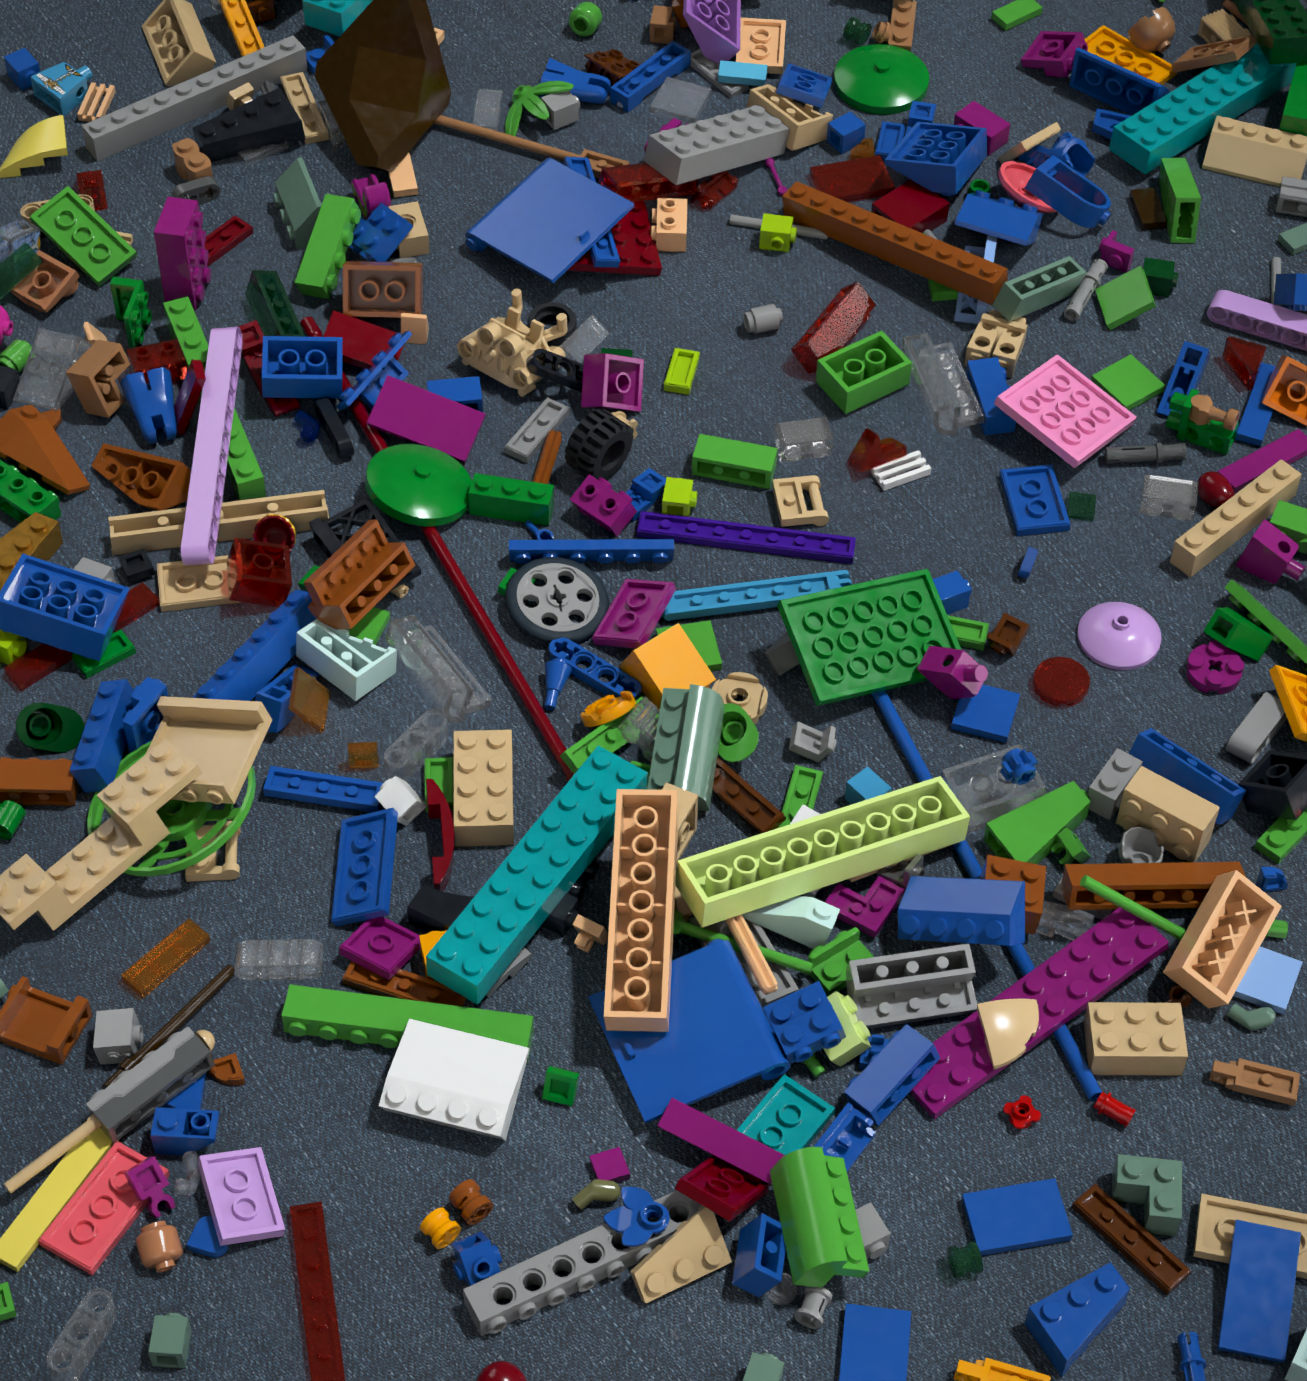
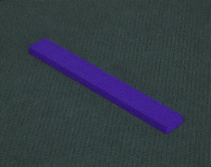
[637,511,856,564]

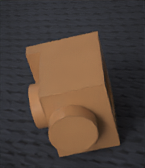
[650,5,676,44]

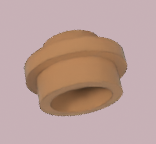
[872,21,892,44]

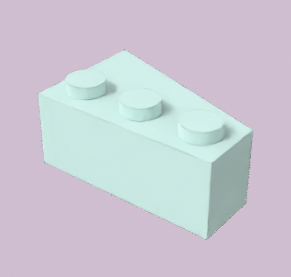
[296,619,397,701]

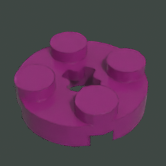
[1186,640,1245,694]

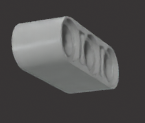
[1226,692,1287,764]

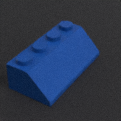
[1069,47,1170,115]
[898,876,1025,946]

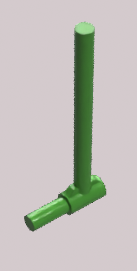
[1080,875,1186,941]
[673,910,814,975]

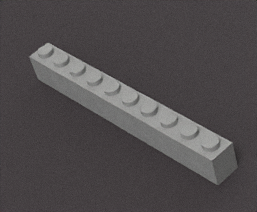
[82,35,308,161]

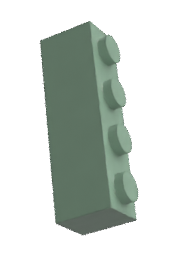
[992,256,1087,322]

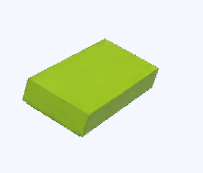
[664,348,700,395]

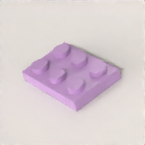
[197,1147,285,1246]

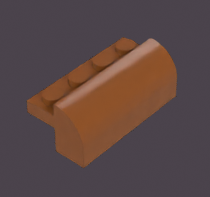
[303,519,416,629]

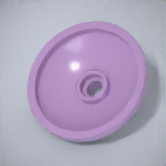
[1077,602,1161,670]

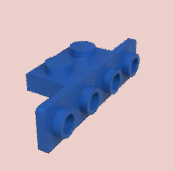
[336,330,412,410]

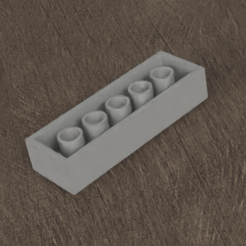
[644,105,790,185]

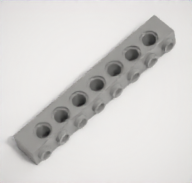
[463,1190,715,1336]

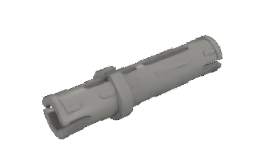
[1064,259,1108,321]

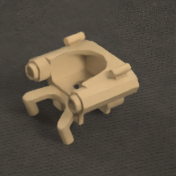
[457,289,568,397]

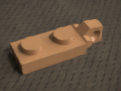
[1209,1058,1300,1106]

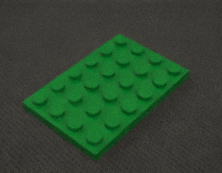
[777,569,961,706]

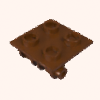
[584,49,640,86]

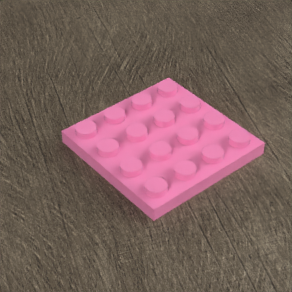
[994,354,1137,468]

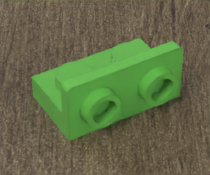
[808,927,874,996]

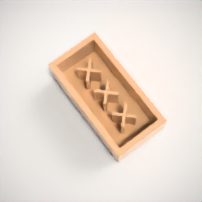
[1163,870,1282,1008]

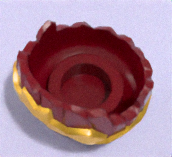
[253,514,296,559]

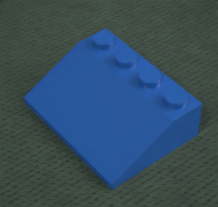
[885,121,987,196]
[0,554,130,661]

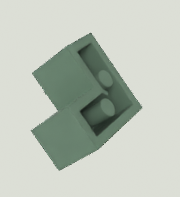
[1112,1154,1182,1237]

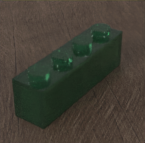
[245,270,305,337]

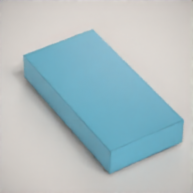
[718,60,768,86]

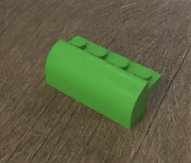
[770,1147,869,1288]

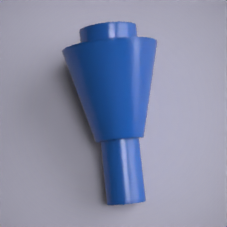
[544,658,572,711]

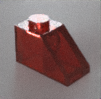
[76,170,108,210]

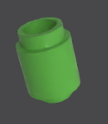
[0,339,34,374]

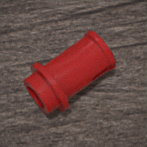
[1093,1092,1136,1127]

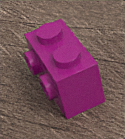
[569,474,637,537]

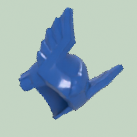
[1019,132,1095,177]

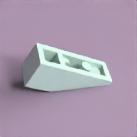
[742,896,840,949]

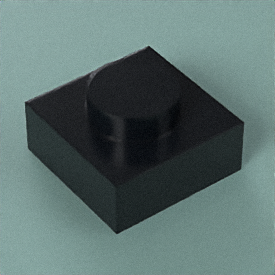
[118,549,155,583]

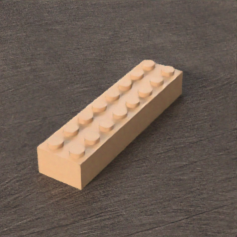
[604,789,679,1032]

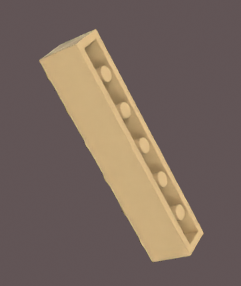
[1170,459,1302,578]

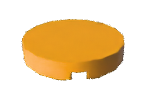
[580,691,636,727]

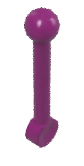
[765,158,788,197]

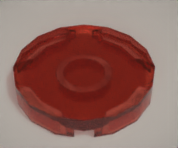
[1033,656,1090,706]

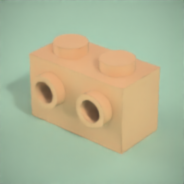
[651,198,687,252]

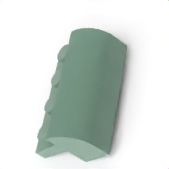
[647,684,725,811]

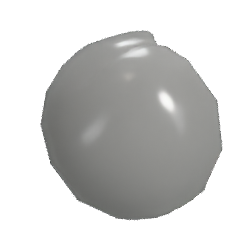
[1118,827,1164,863]

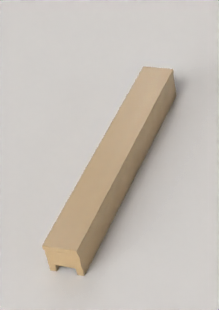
[108,490,329,556]

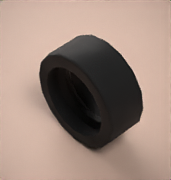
[528,302,577,349]

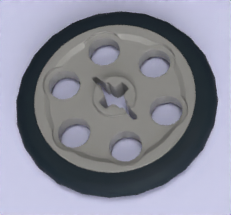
[505,557,609,644]

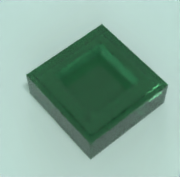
[1067,492,1096,521]

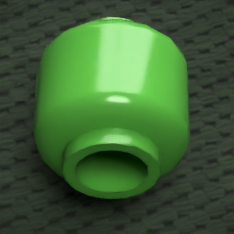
[568,2,602,37]

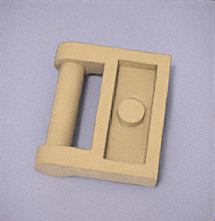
[772,475,829,527]
[185,821,241,882]

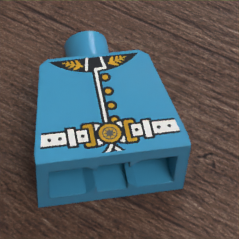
[30,62,93,117]

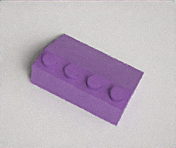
[683,0,741,64]

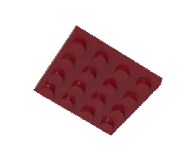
[567,198,662,276]

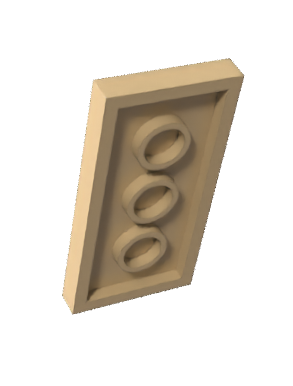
[1193,1194,1307,1279]

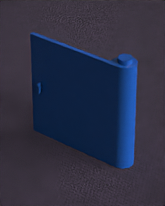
[465,158,635,283]
[588,939,791,1124]

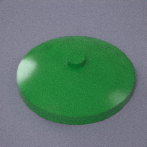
[834,44,929,115]
[365,444,472,526]

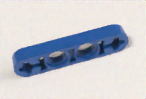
[549,637,641,701]

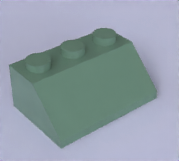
[273,157,322,250]

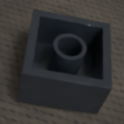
[1238,750,1307,820]

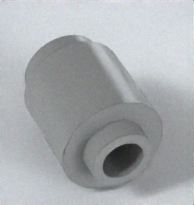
[743,304,783,334]

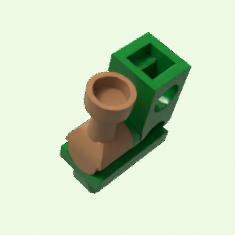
[1165,389,1240,455]

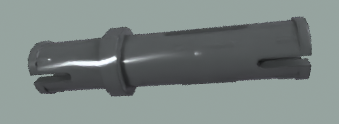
[1104,442,1187,464]

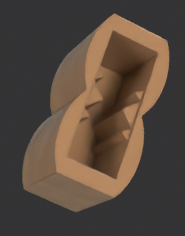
[172,138,213,190]

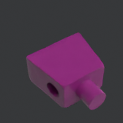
[1236,519,1306,584]
[917,646,988,700]

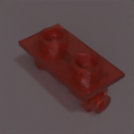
[691,169,738,210]

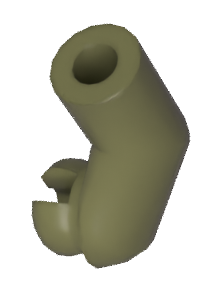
[572,1179,621,1210]

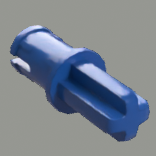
[1177,1332,1206,1381]

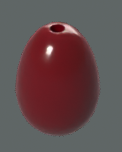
[1196,471,1235,508]

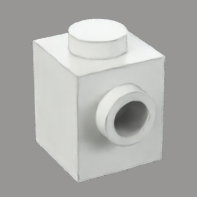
[375,776,427,826]

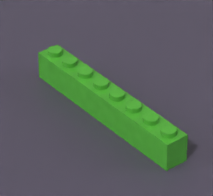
[282,984,534,1064]

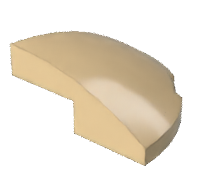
[977,999,1039,1069]

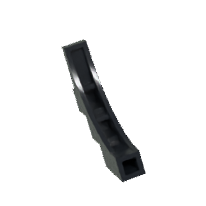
[407,856,599,937]

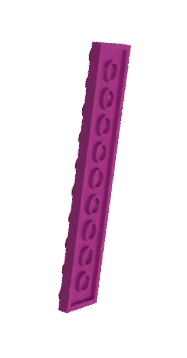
[910,907,1169,1119]

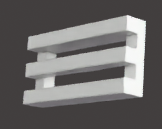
[871,450,932,491]

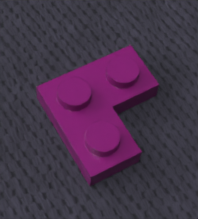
[825,876,905,938]

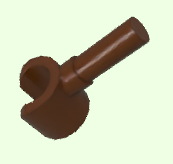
[1166,986,1192,1007]

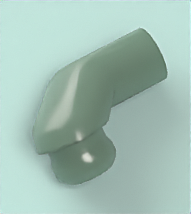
[1227,1003,1276,1031]

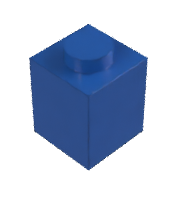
[4,48,41,91]
[826,112,866,154]
[933,570,972,615]

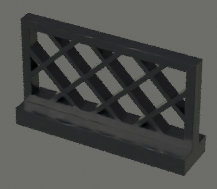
[309,498,422,592]

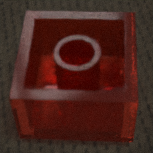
[226,538,292,607]

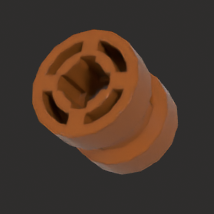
[449,1179,493,1225]

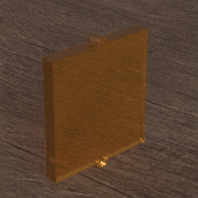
[289,667,330,732]

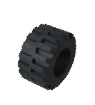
[565,409,634,480]

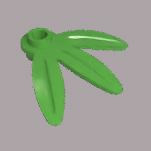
[505,81,574,136]

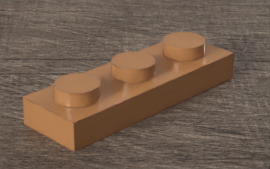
[888,0,917,52]

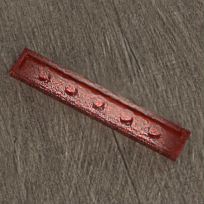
[4,582,160,691]
[290,1201,345,1381]

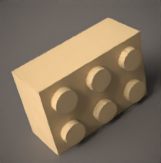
[1116,766,1220,862]
[1083,1002,1188,1076]

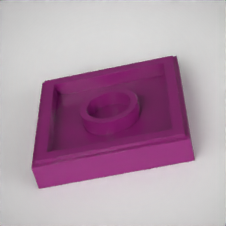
[339,916,420,980]

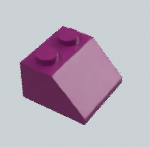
[581,353,644,412]

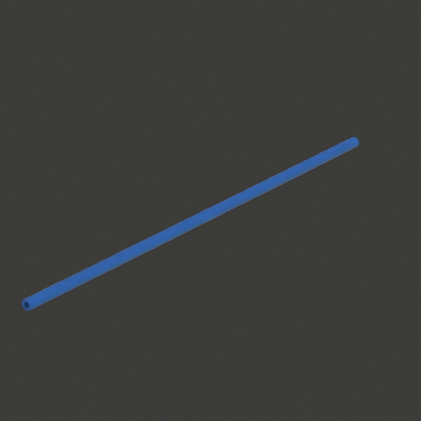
[871,690,1102,1102]

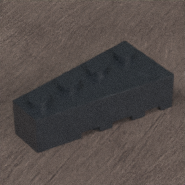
[192,88,305,162]

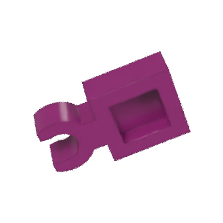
[123,1156,175,1218]

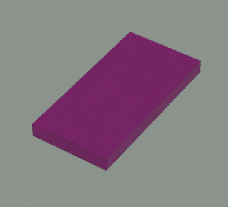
[367,375,486,464]

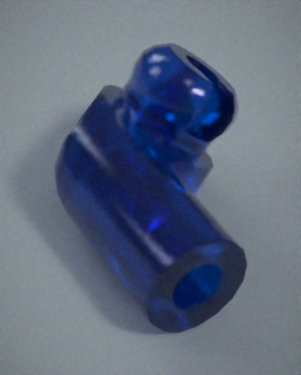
[294,410,320,443]

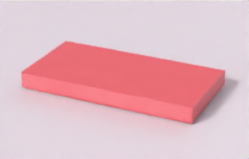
[38,1141,170,1276]

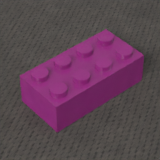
[154,197,211,311]

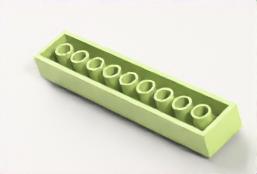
[675,776,970,927]

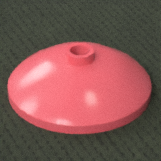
[998,161,1057,213]

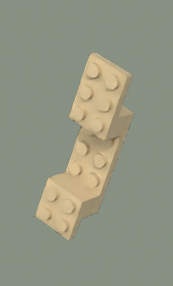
[0,738,202,931]

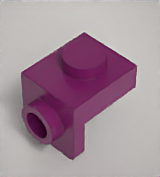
[1098,230,1134,273]

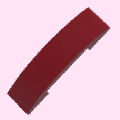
[238,320,300,417]
[426,779,454,892]

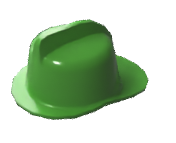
[718,703,759,762]

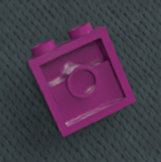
[1020,31,1088,77]

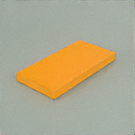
[1084,25,1177,85]

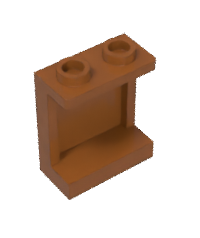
[0,976,92,1065]

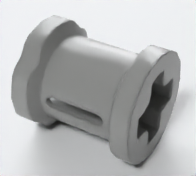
[794,1286,833,1329]

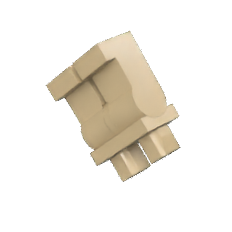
[964,309,1028,378]

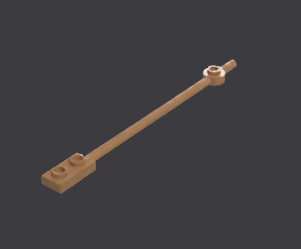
[434,115,629,184]

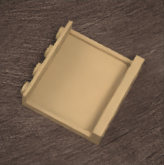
[145,696,272,804]

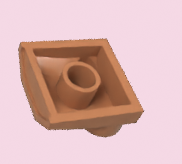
[7,250,80,313]

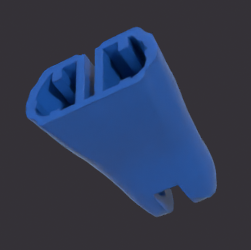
[538,58,611,104]
[120,367,177,444]

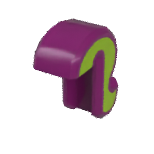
[351,174,391,219]

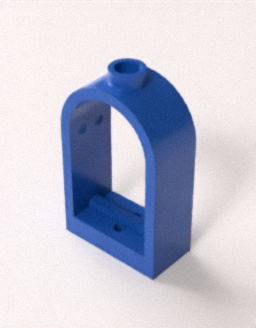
[1024,155,1112,228]

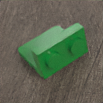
[110,276,152,352]

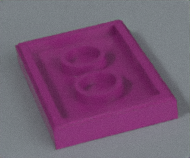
[592,579,676,648]

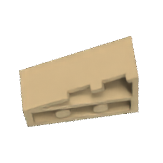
[746,84,833,151]

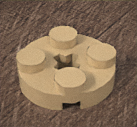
[712,672,768,724]

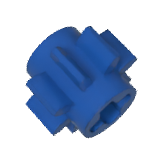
[1000,748,1038,785]

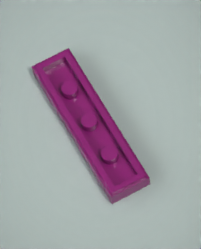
[1218,429,1307,493]
[657,1098,785,1185]

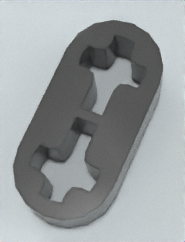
[172,176,220,205]

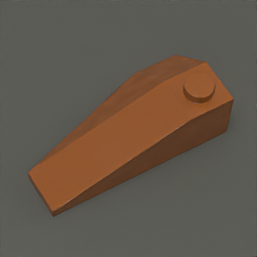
[0,405,90,495]
[91,443,191,511]

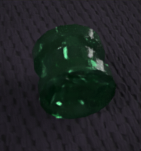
[843,16,872,46]
[947,1241,983,1279]

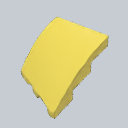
[0,115,68,178]

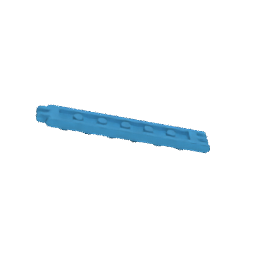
[661,570,852,621]

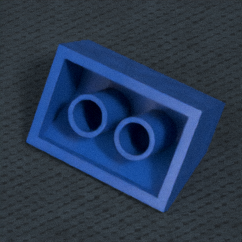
[954,190,1043,246]

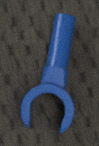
[525,520,553,540]

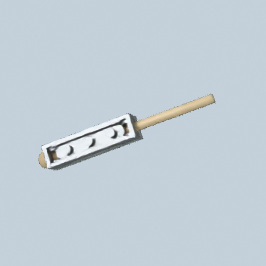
[3,1027,215,1194]

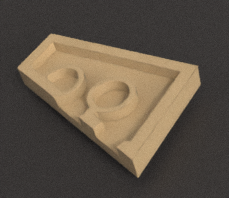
[630,1205,732,1304]

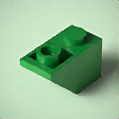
[1203,607,1274,661]

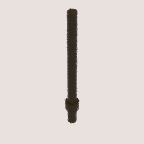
[102,964,236,1089]

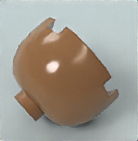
[1127,7,1176,53]

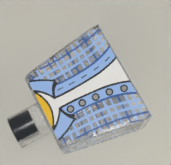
[0,219,46,280]

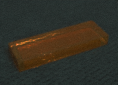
[121,919,211,998]

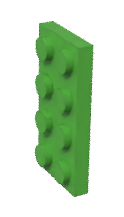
[30,186,137,287]

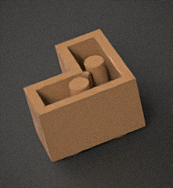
[65,340,130,418]

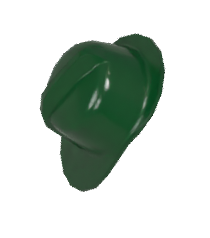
[16,702,84,752]

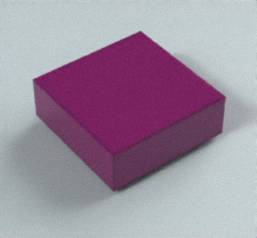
[589,1147,630,1183]

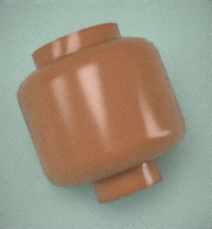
[136,1221,183,1273]

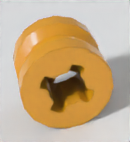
[420,1207,461,1249]

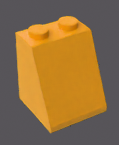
[619,623,716,711]

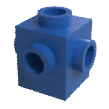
[451,1231,502,1286]

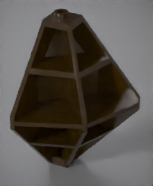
[314,0,451,172]

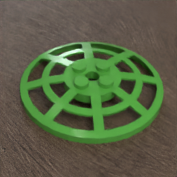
[87,741,256,876]

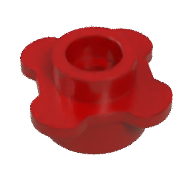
[1003,1095,1041,1129]

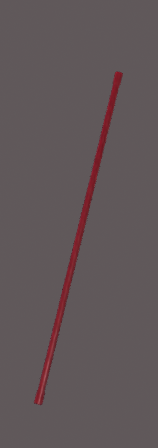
[300,317,574,782]

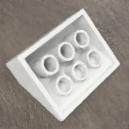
[379,1019,530,1141]

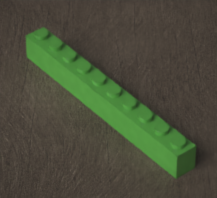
[163,296,266,501]

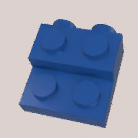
[348,203,414,262]
[123,676,169,754]
[763,981,846,1064]

